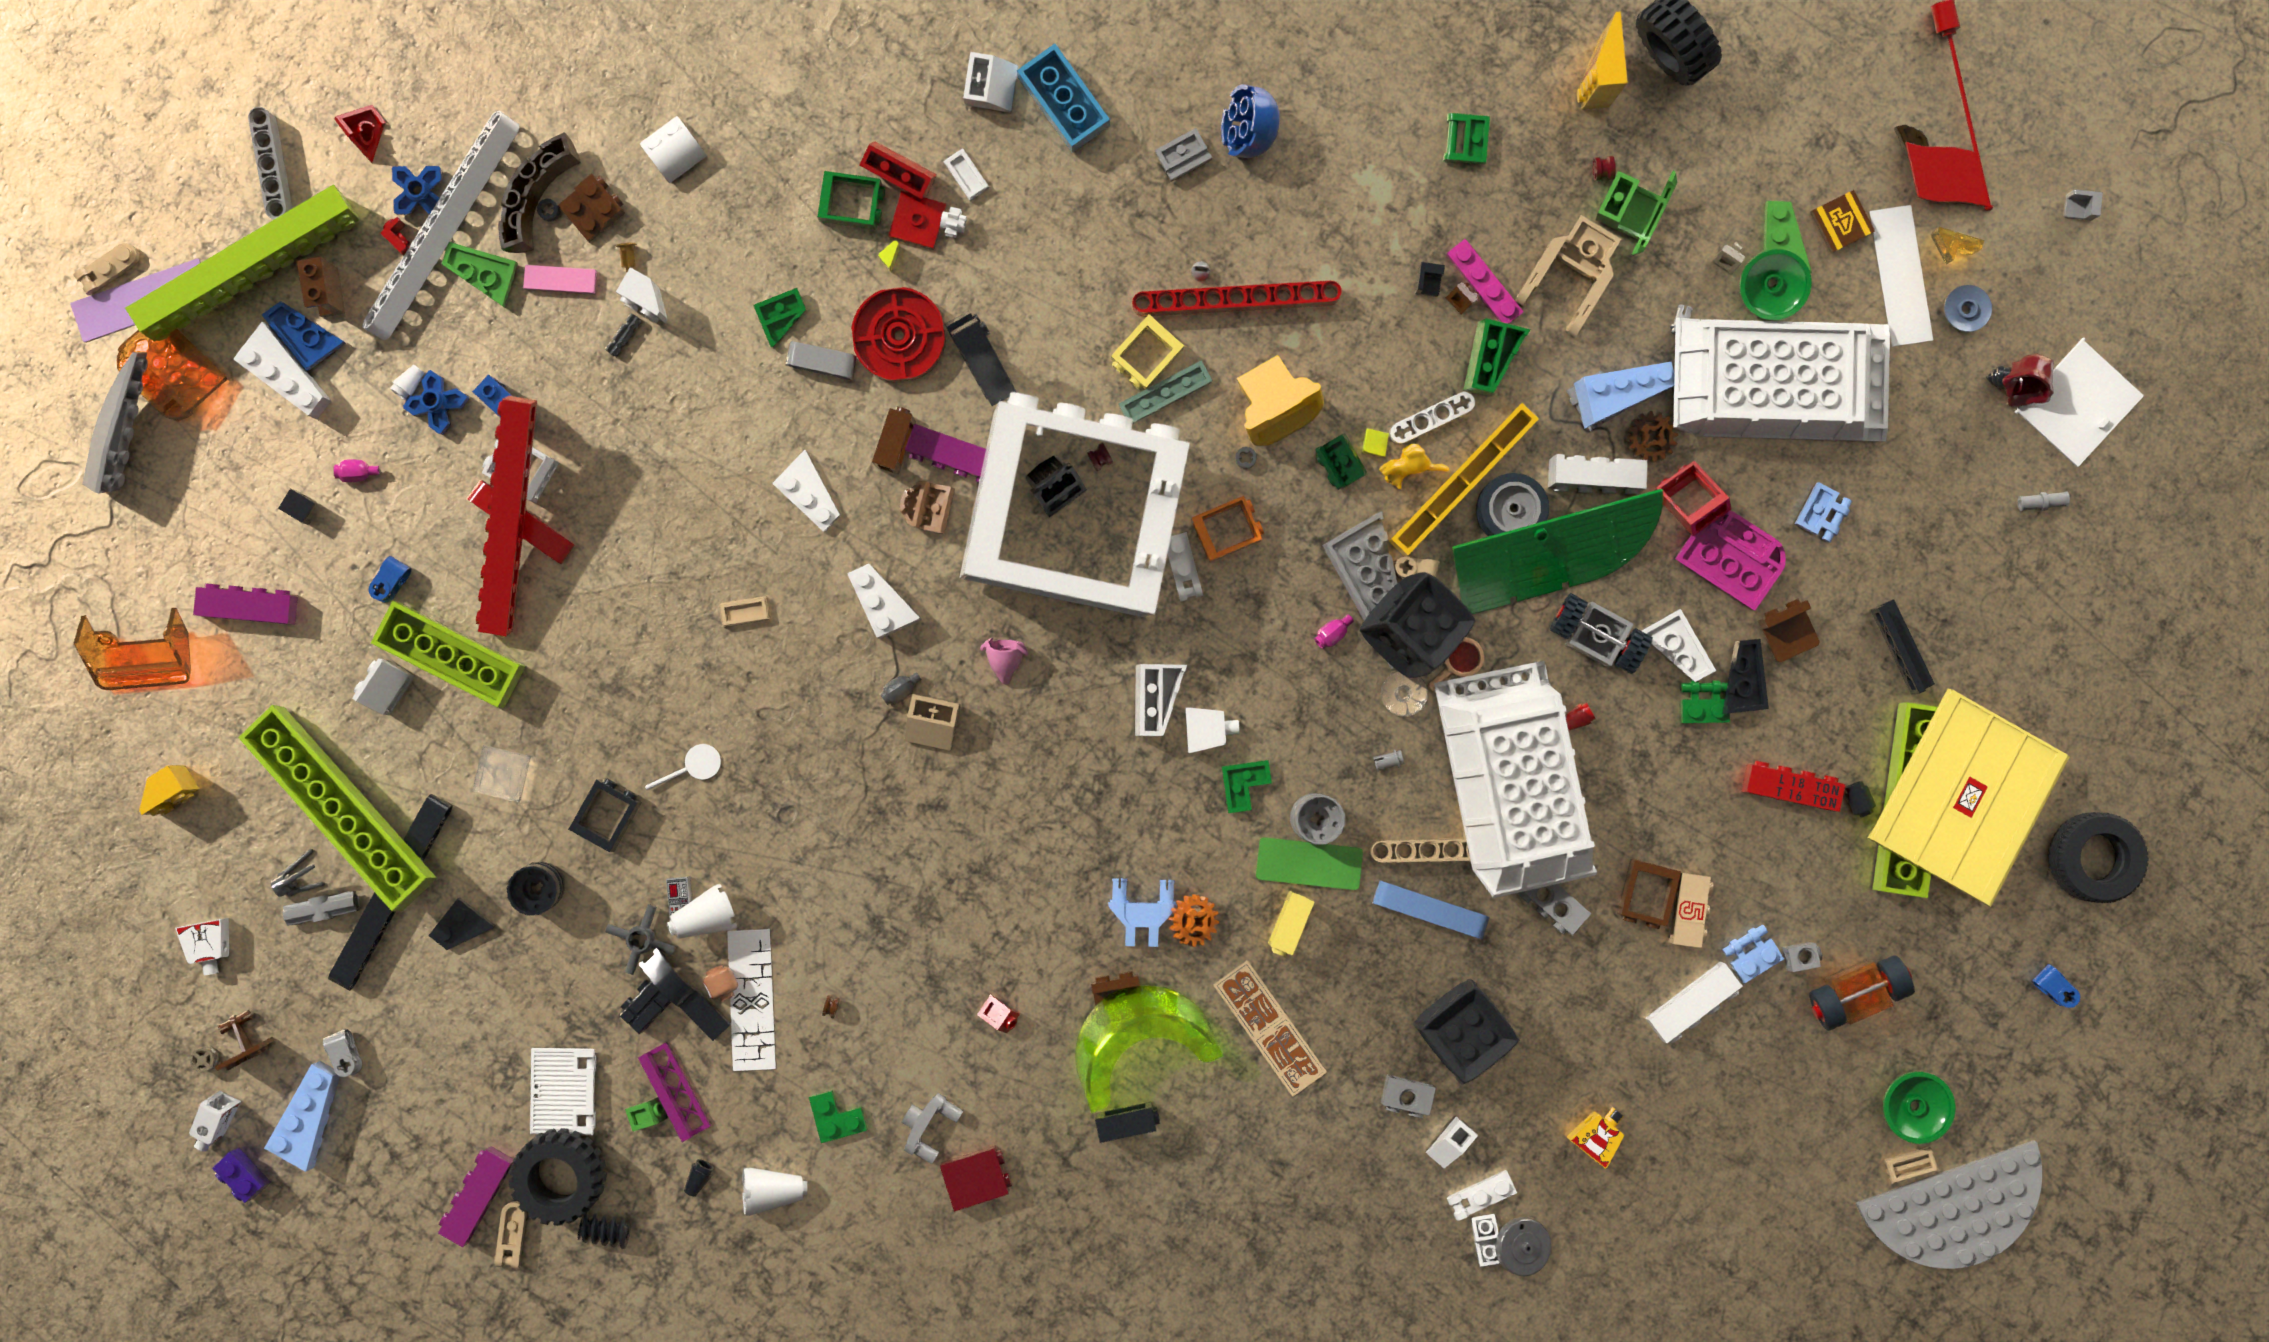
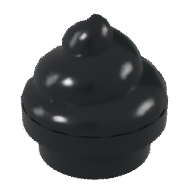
[1986,365,2011,389]

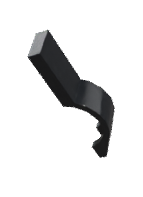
[639,947,731,1041]

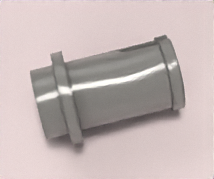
[1670,305,1693,335]
[1373,749,1404,771]

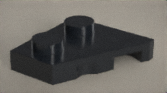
[428,898,496,950]

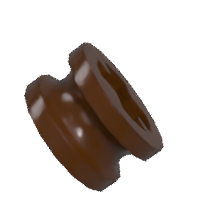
[822,995,840,1019]

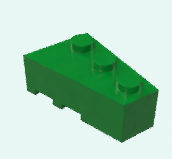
[1463,318,1531,396]

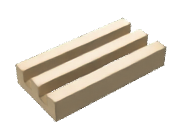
[1884,1147,1938,1184]

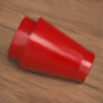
[1565,702,1596,731]

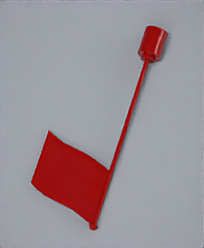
[1905,0,1994,211]

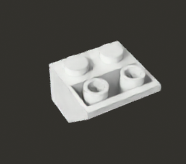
[963,52,1018,112]
[616,267,668,323]
[352,658,415,715]

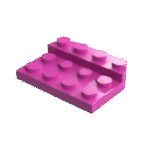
[1675,510,1786,611]

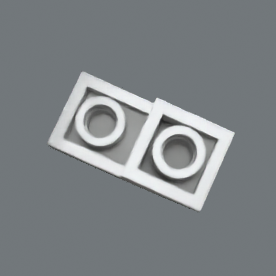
[1471,1214,1500,1268]

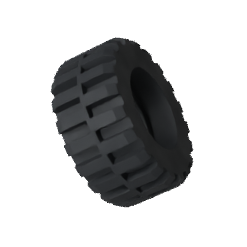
[1636,0,1722,86]
[509,1128,607,1226]

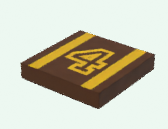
[1810,190,1875,254]

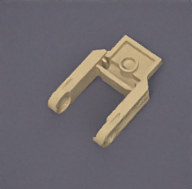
[1515,215,1622,337]

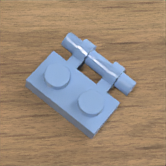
[1795,482,1852,543]
[1722,925,1784,984]

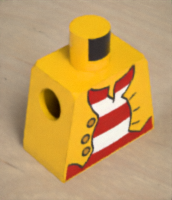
[1567,1107,1624,1169]

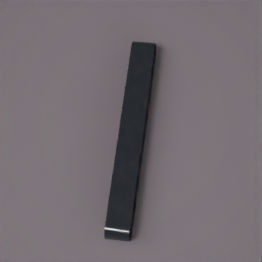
[328,794,453,991]

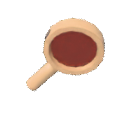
[1427,637,1484,692]

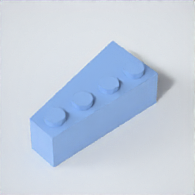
[1574,362,1675,429]
[264,1061,340,1172]

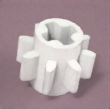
[940,207,967,238]

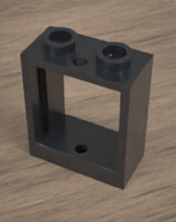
[568,778,642,852]
[1095,1101,1160,1143]

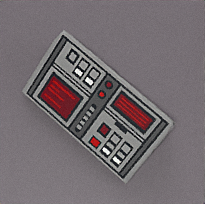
[666,876,693,916]

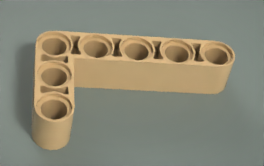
[1369,826,1471,863]

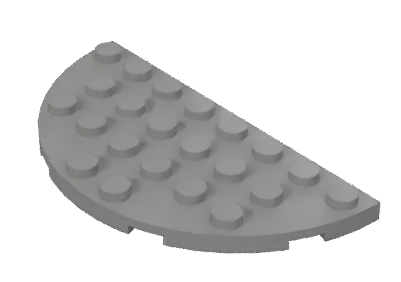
[1856,1140,2042,1269]

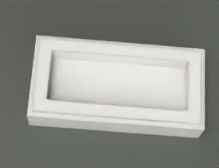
[943,148,989,201]

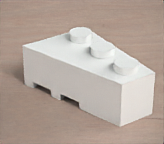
[847,564,922,639]
[1135,664,1187,736]

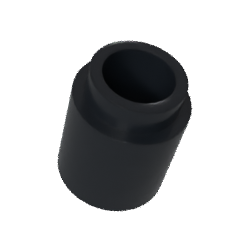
[1845,781,1876,818]

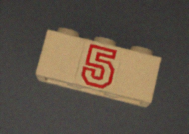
[1669,873,1713,948]

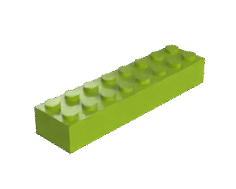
[1872,702,1938,898]

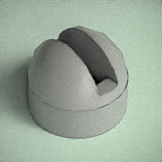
[1191,261,1210,281]

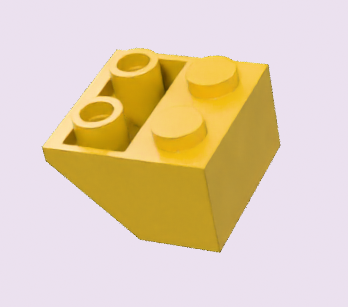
[139,765,199,816]

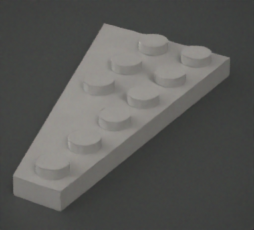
[1322,511,1397,669]

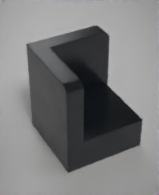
[1415,262,1445,297]
[278,488,315,525]

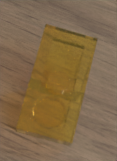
[1931,227,1985,264]

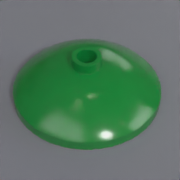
[1739,249,1812,320]
[1883,1071,1956,1144]

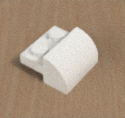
[640,116,707,184]

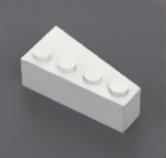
[234,322,331,419]
[1548,454,1647,495]

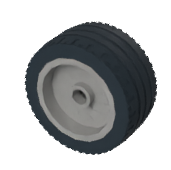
[1476,473,1549,537]

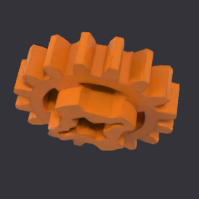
[1168,894,1219,947]

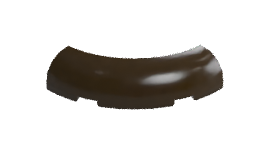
[498,132,581,253]

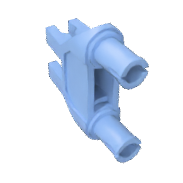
[1108,878,1177,947]

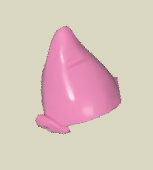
[980,638,1029,685]

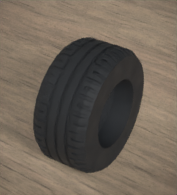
[2048,812,2149,903]

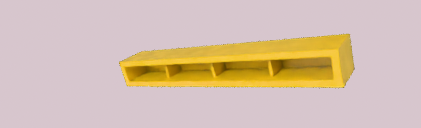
[1388,403,1539,556]

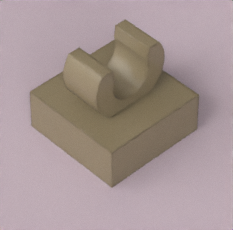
[1713,241,1746,274]

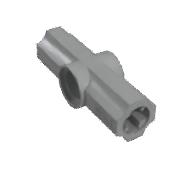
[282,891,360,926]

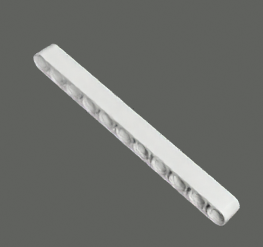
[362,111,519,340]

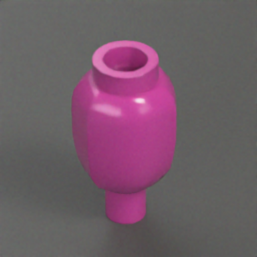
[334,459,379,482]
[1314,614,1354,649]

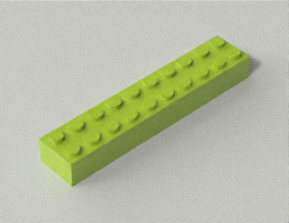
[125,184,359,342]
[238,705,437,911]

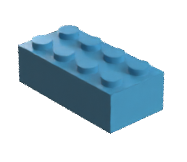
[1017,44,1110,153]

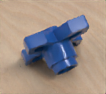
[392,166,442,215]
[403,370,469,435]

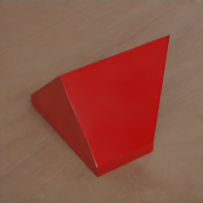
[334,105,386,163]

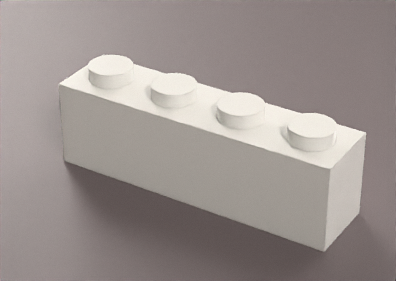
[1645,962,1742,1043]

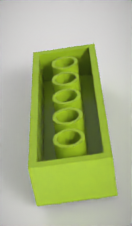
[371,601,526,708]

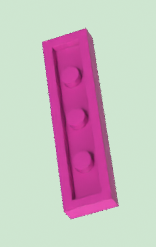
[1446,239,1523,324]

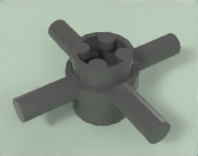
[605,904,676,975]

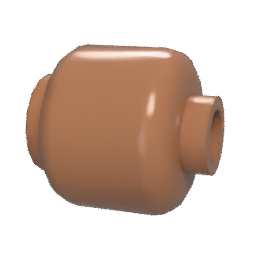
[703,965,738,1002]

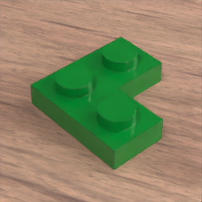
[1222,760,1272,814]
[809,1090,868,1143]

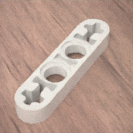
[1389,392,1475,445]

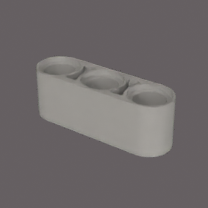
[785,341,857,380]

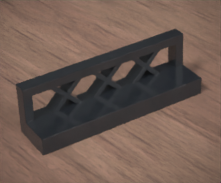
[1871,599,1935,695]

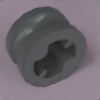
[1235,447,1257,469]

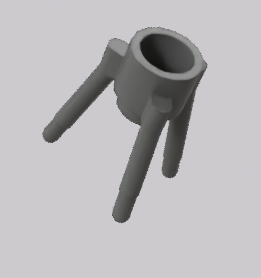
[271,849,324,897]

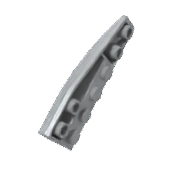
[82,351,148,494]

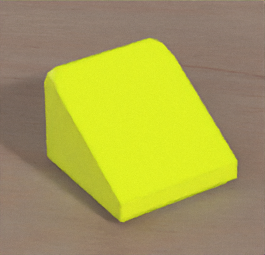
[878,240,900,272]
[1362,428,1389,457]

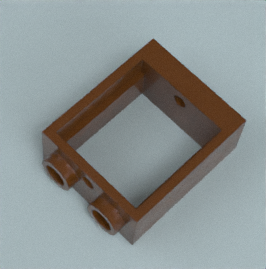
[872,406,916,475]
[1617,859,1681,929]

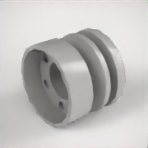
[1290,793,1345,844]

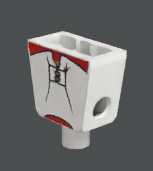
[176,918,229,976]
[189,1091,241,1151]

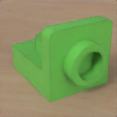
[625,1097,668,1131]

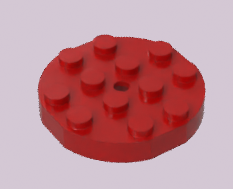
[851,287,946,382]

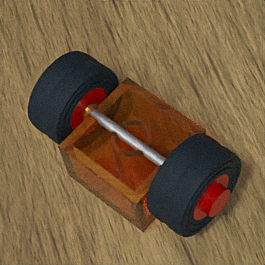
[1809,955,1915,1031]

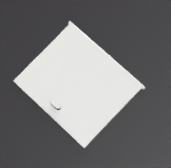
[2014,338,2144,467]

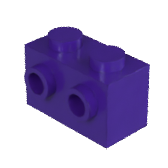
[212,1148,271,1203]

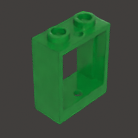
[817,171,885,230]

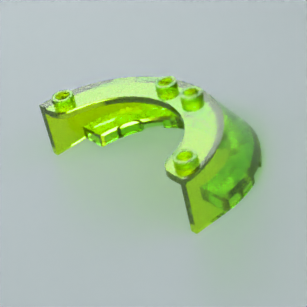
[1075,985,1223,1114]

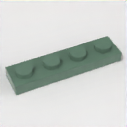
[1118,360,1212,424]

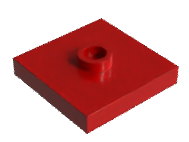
[888,191,947,250]

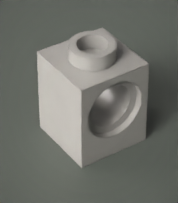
[1782,942,1822,972]

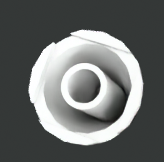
[667,884,737,939]
[742,1167,807,1216]

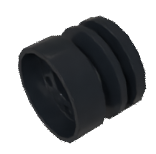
[507,861,565,916]

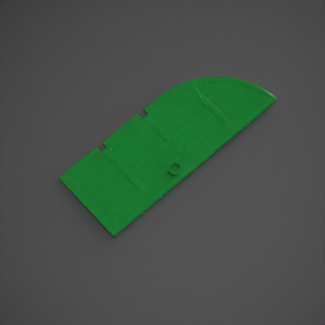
[1452,489,1663,615]

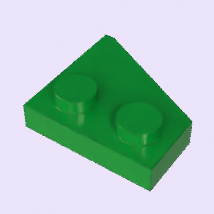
[753,288,806,347]

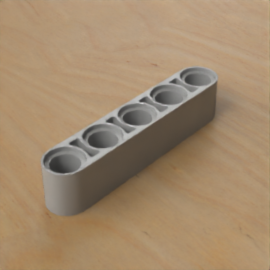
[248,107,293,220]

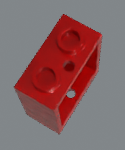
[1656,461,1732,536]

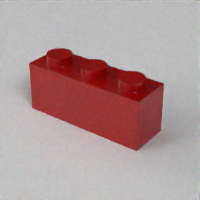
[859,141,937,199]

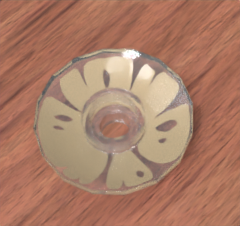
[1381,671,1428,717]

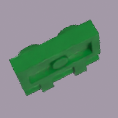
[1680,680,1730,723]

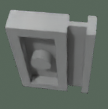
[1155,128,1212,182]

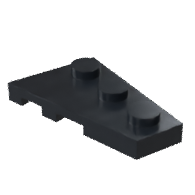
[1722,639,1769,714]

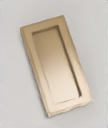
[719,596,770,627]

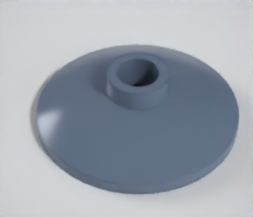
[1944,285,1992,332]

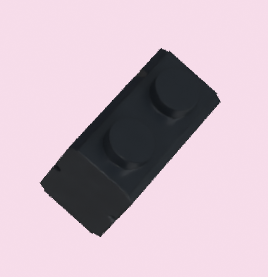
[619,979,671,1034]

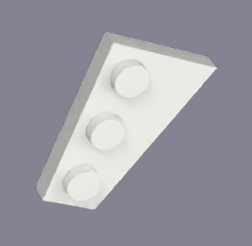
[772,450,841,533]
[1641,609,1716,682]

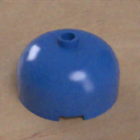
[1221,84,1280,158]

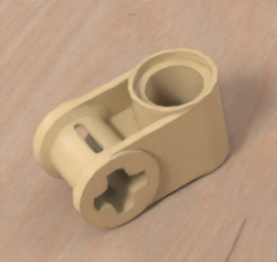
[1393,556,1440,579]

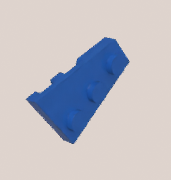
[261,301,345,371]

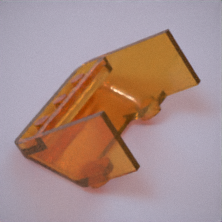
[73,607,191,690]

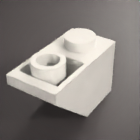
[1426,1116,1478,1168]

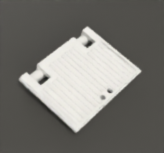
[530,1048,596,1135]

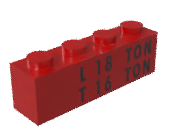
[1741,761,1845,812]

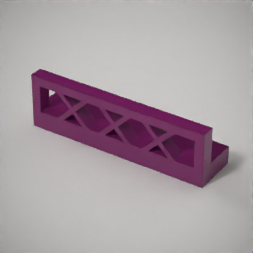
[638,1042,711,1142]

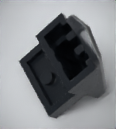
[1026,455,1087,518]

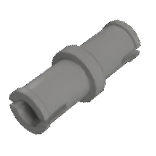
[2018,491,2070,511]

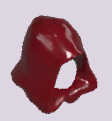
[2002,353,2054,407]

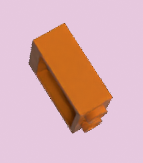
[1191,496,1264,563]

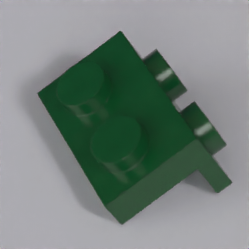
[1315,433,1368,490]

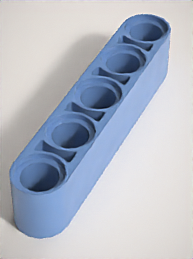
[1372,881,1490,940]

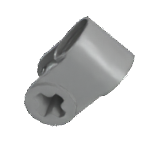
[323,1029,362,1077]

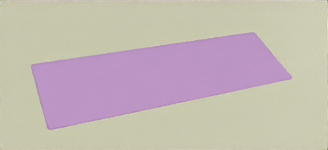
[70,258,200,342]

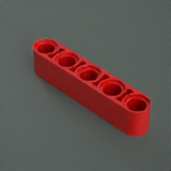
[467,479,575,564]

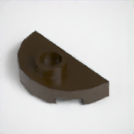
[1894,125,1929,163]

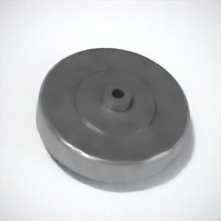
[1495,1217,1551,1276]

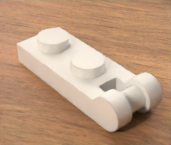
[1167,532,1203,602]
[1447,1170,1517,1221]

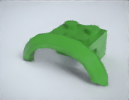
[1596,170,1678,256]

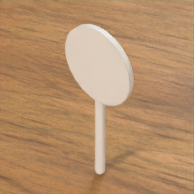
[645,744,721,790]

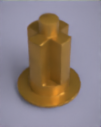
[615,242,637,272]

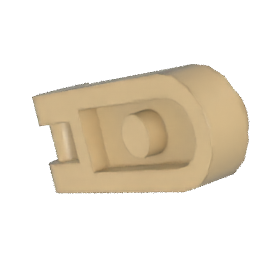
[73,243,140,295]
[495,1201,527,1269]

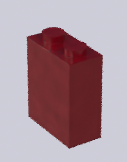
[940,1145,1012,1212]

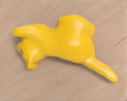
[1379,444,1449,490]

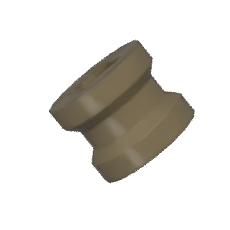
[190,1046,220,1072]

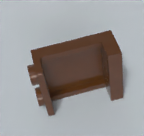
[297,257,345,318]

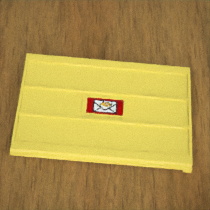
[1868,688,2069,907]

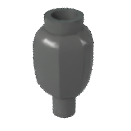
[880,672,922,705]

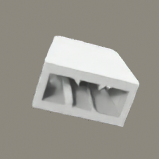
[1185,708,1239,753]

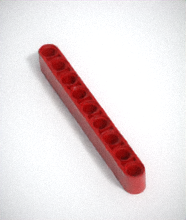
[1132,280,1342,317]

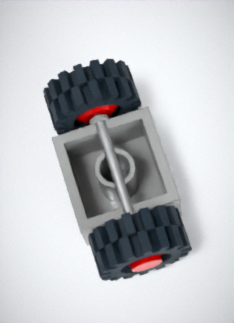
[1550,593,1653,674]

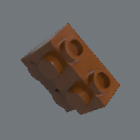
[558,174,625,243]

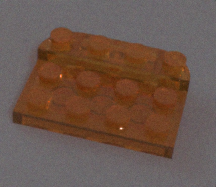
[117,329,227,421]

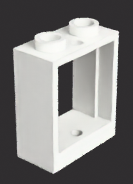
[482,439,559,503]

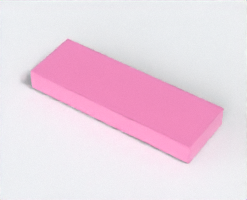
[523,265,597,294]

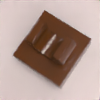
[1446,282,1478,315]

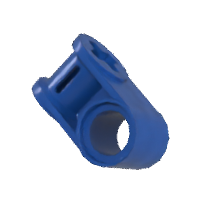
[369,556,412,603]
[2032,964,2080,1008]

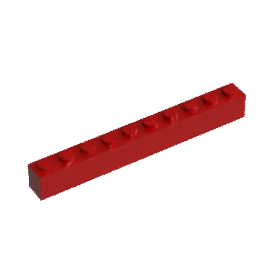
[476,396,537,637]

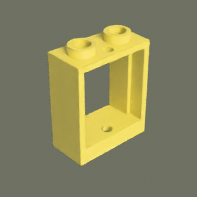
[1111,315,1184,390]
[1268,891,1314,957]

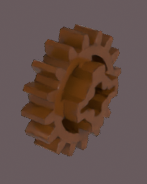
[1625,411,1679,463]

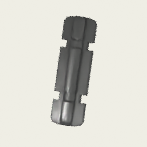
[606,313,641,357]

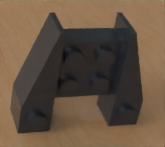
[944,310,1017,406]

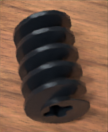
[577,1212,631,1249]

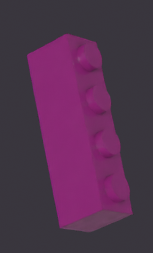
[905,424,986,483]
[193,583,298,625]
[438,1146,514,1248]

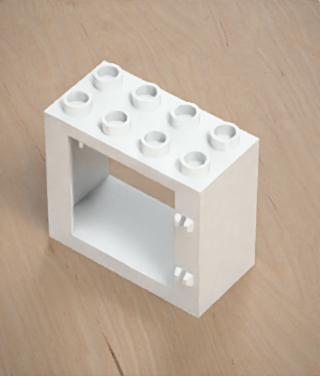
[959,393,1190,617]

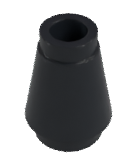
[684,1159,714,1197]

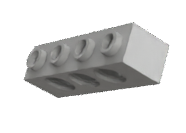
[1518,884,1591,935]

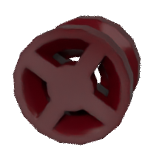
[1592,156,1616,181]
[1086,442,1113,471]

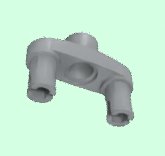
[901,1093,963,1164]

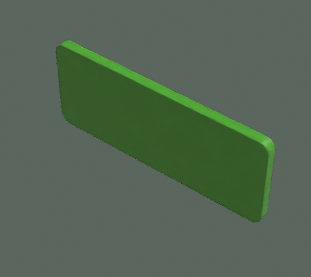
[1256,837,1363,890]

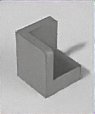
[2064,190,2103,221]

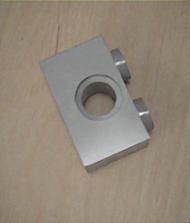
[1381,1074,1436,1118]

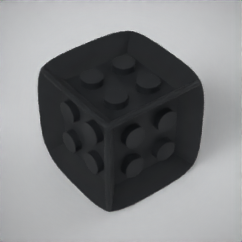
[1360,572,1475,678]
[1413,979,1520,1085]

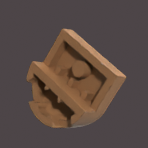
[900,481,955,534]

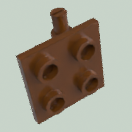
[215,1010,274,1071]

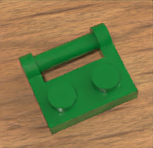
[1443,113,1490,165]

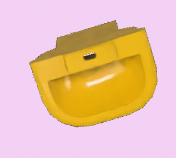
[1237,355,1324,446]

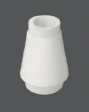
[390,365,424,400]

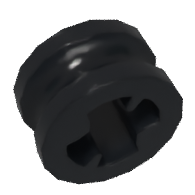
[537,199,560,222]

